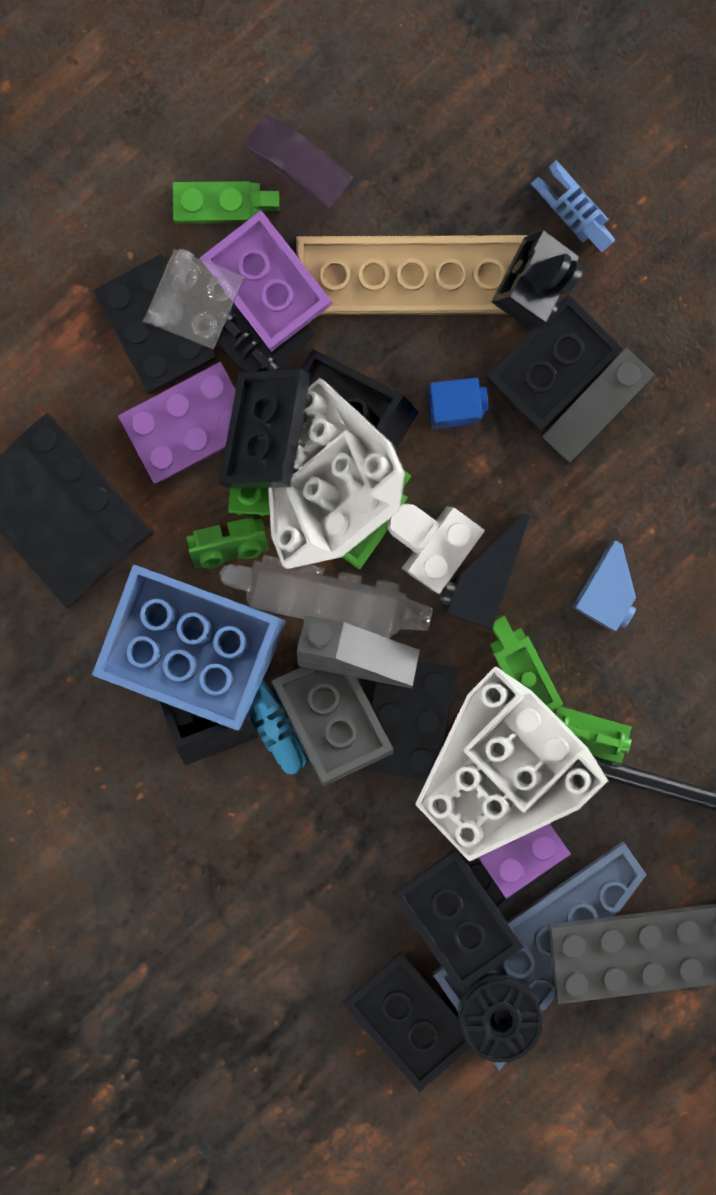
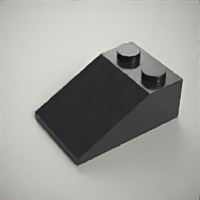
[301,349,419,451]
[439,513,531,629]
[160,701,258,766]

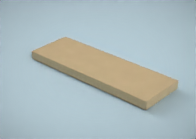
[296,235,527,316]

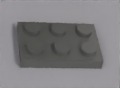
[271,667,393,787]

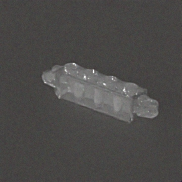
[219,555,433,638]

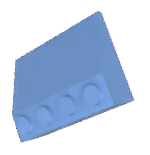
[92,564,286,731]

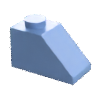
[571,540,636,631]

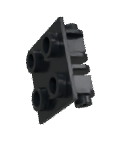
[207,305,316,372]

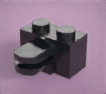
[491,231,583,327]

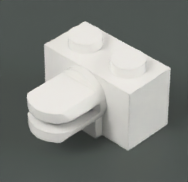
[387,504,485,594]

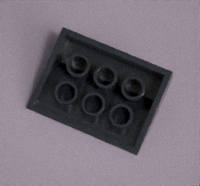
[0,413,155,608]

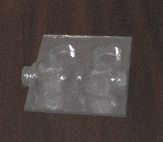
[144,248,244,349]

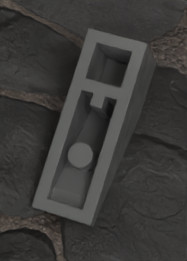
[542,347,655,463]
[297,615,420,688]

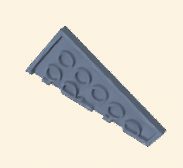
[433,841,646,1071]

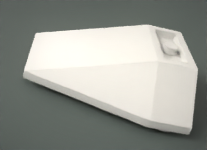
[268,378,404,569]
[415,667,608,862]

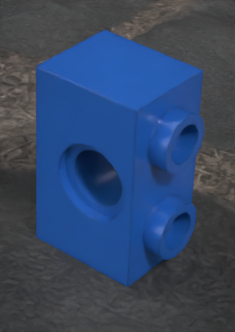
[427,378,488,430]

